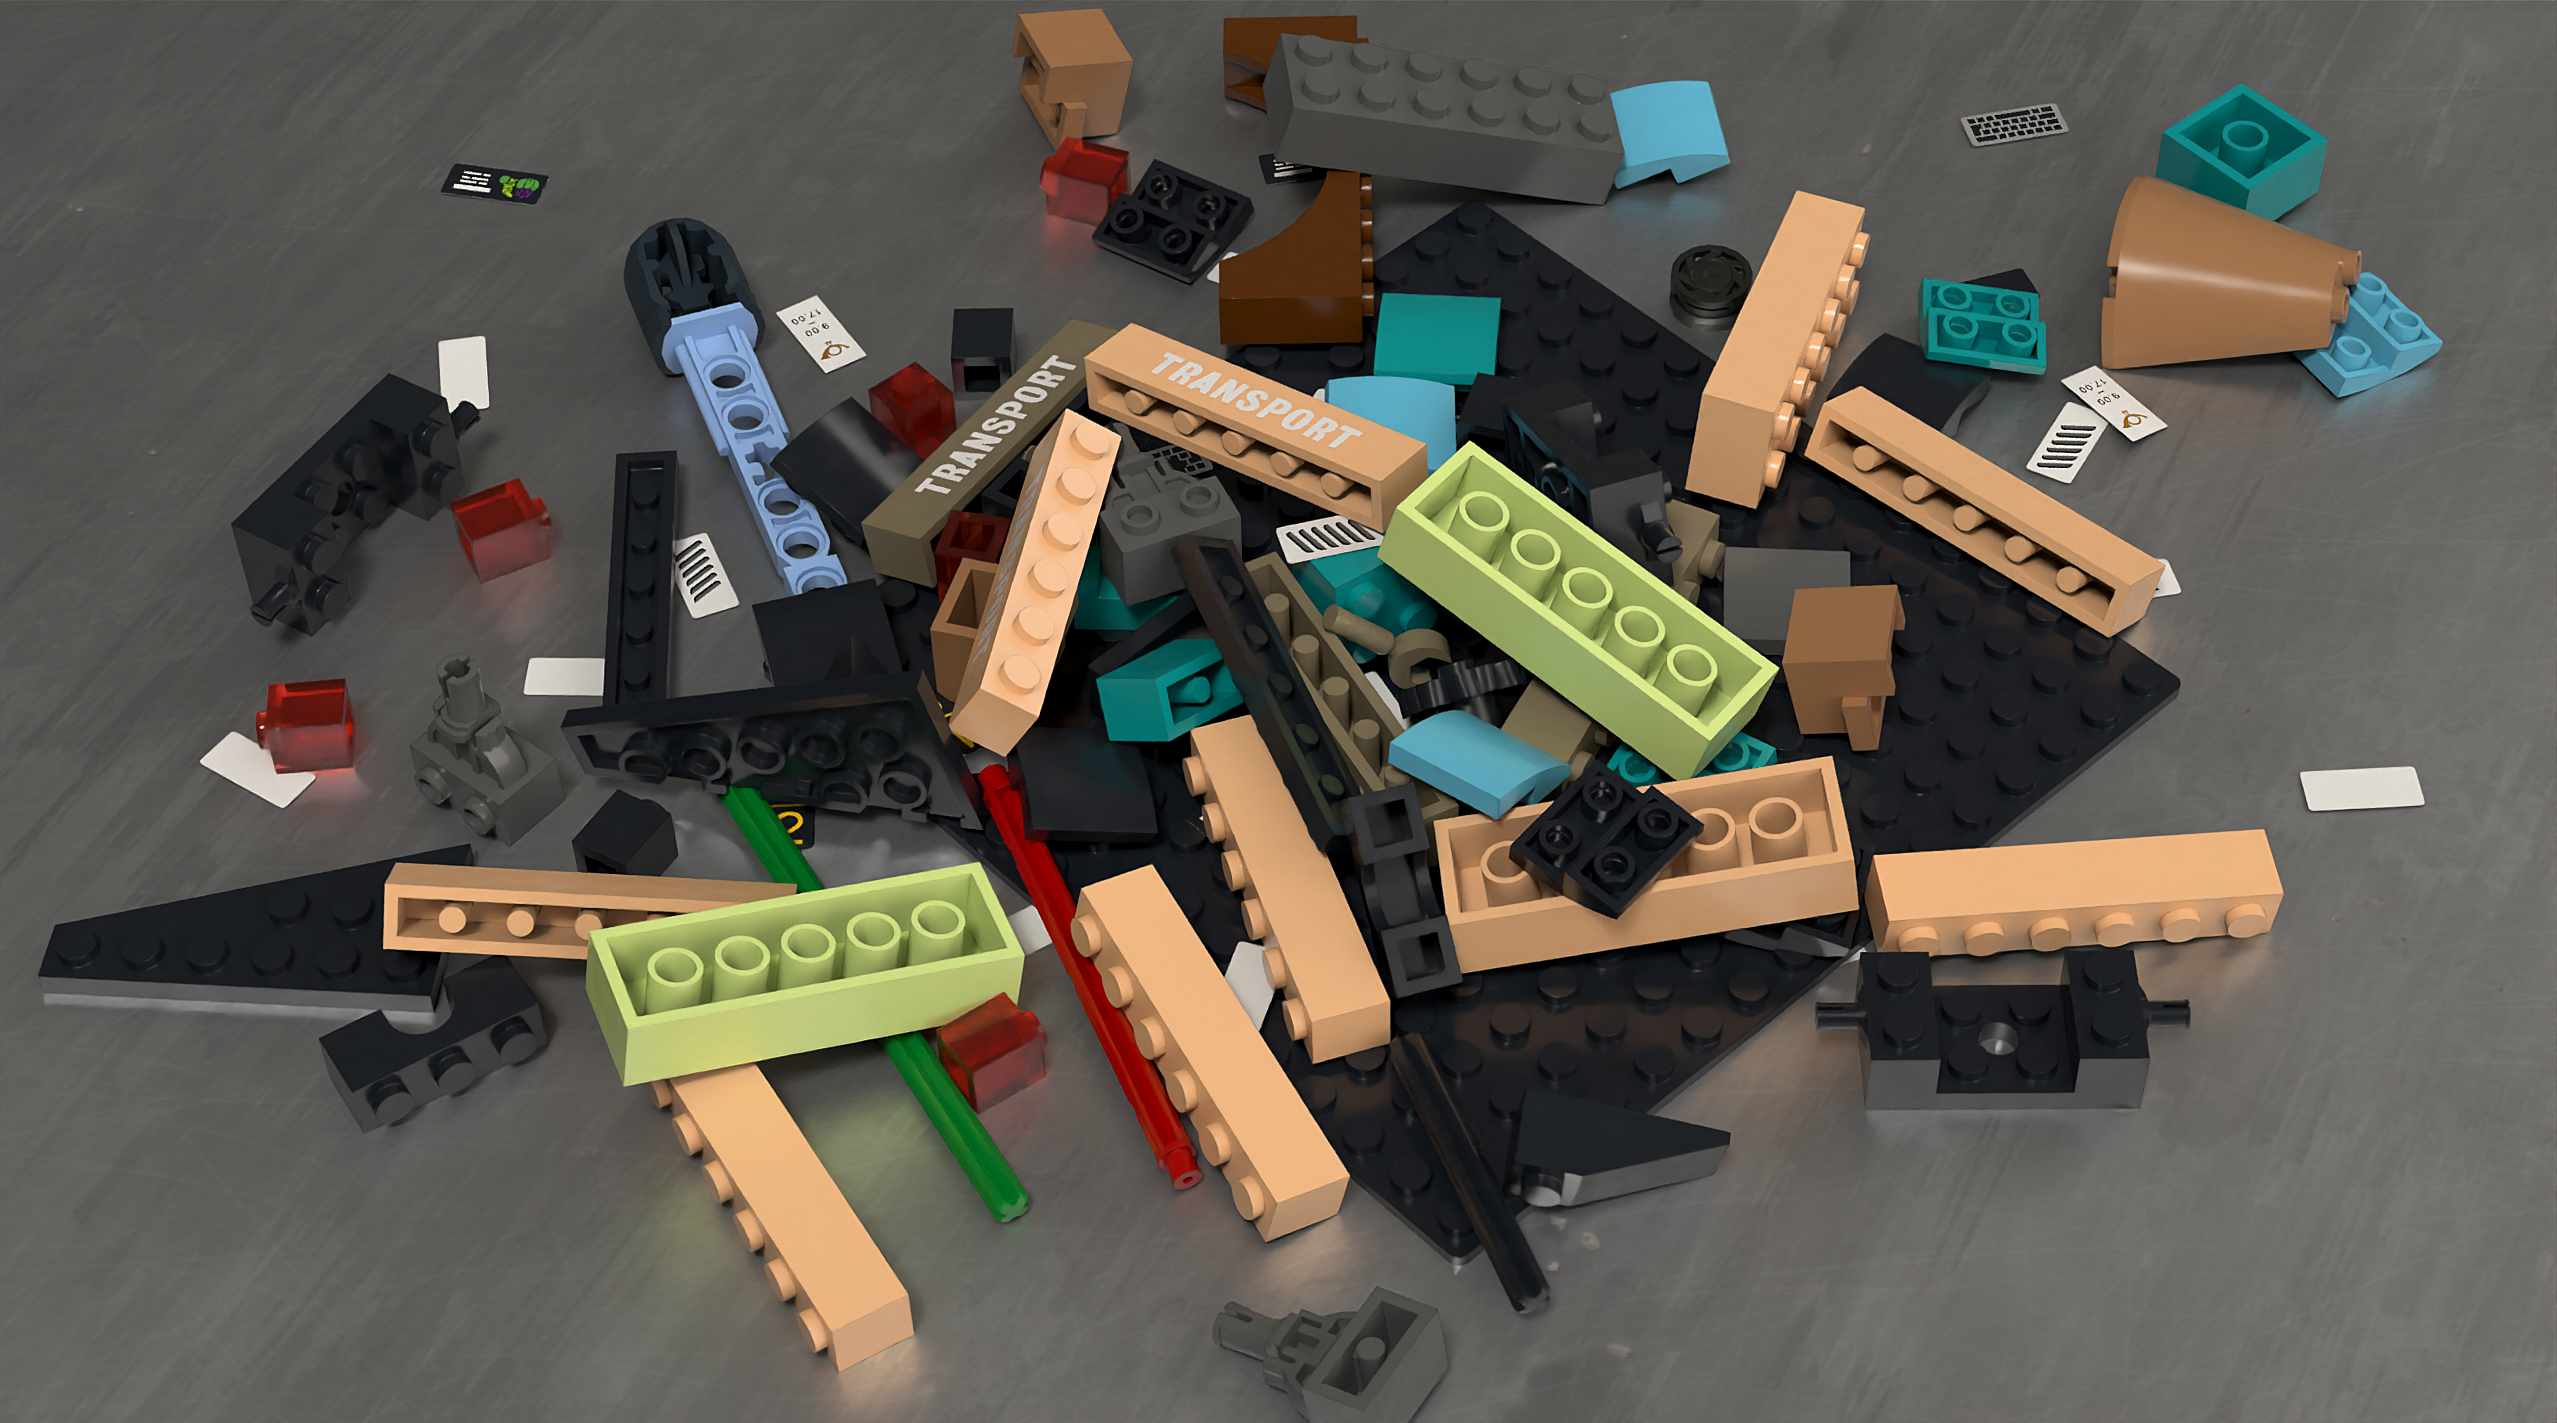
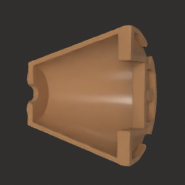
[2101,175,2362,369]

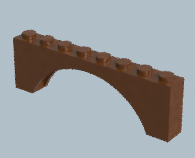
[1219,16,1374,345]

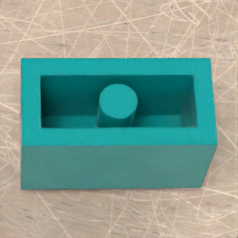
[1096,639,1244,742]

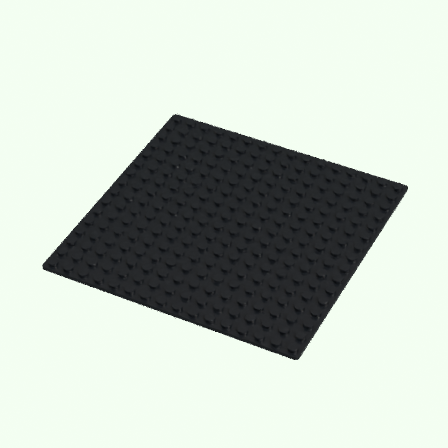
[763,200,2181,1266]

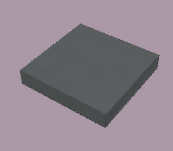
[1723,547,1850,655]

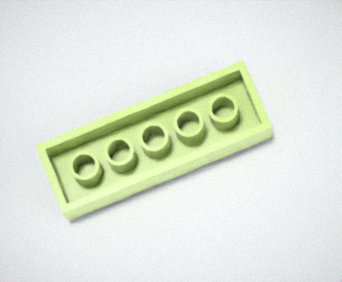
[1377,440,1780,781]
[585,862,1025,1087]

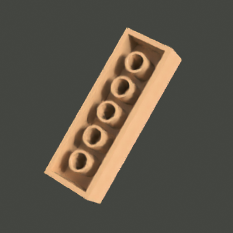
[1685,190,1870,509]
[1434,756,1859,974]

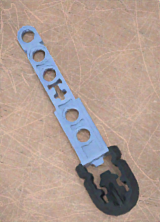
[623,218,848,597]

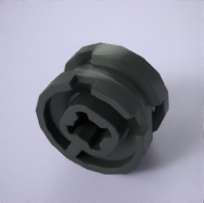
[1669,244,1753,332]

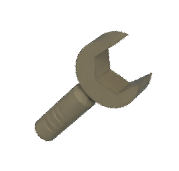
[1322,604,1452,689]

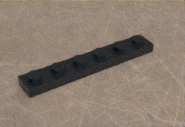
[602,450,680,706]
[1170,535,1362,854]

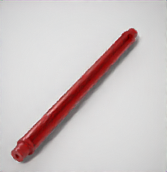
[978,764,1202,1190]

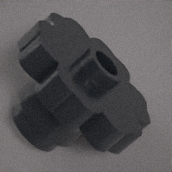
[1396,659,1529,729]

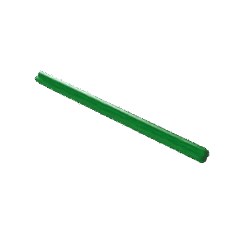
[717,785,1029,1223]

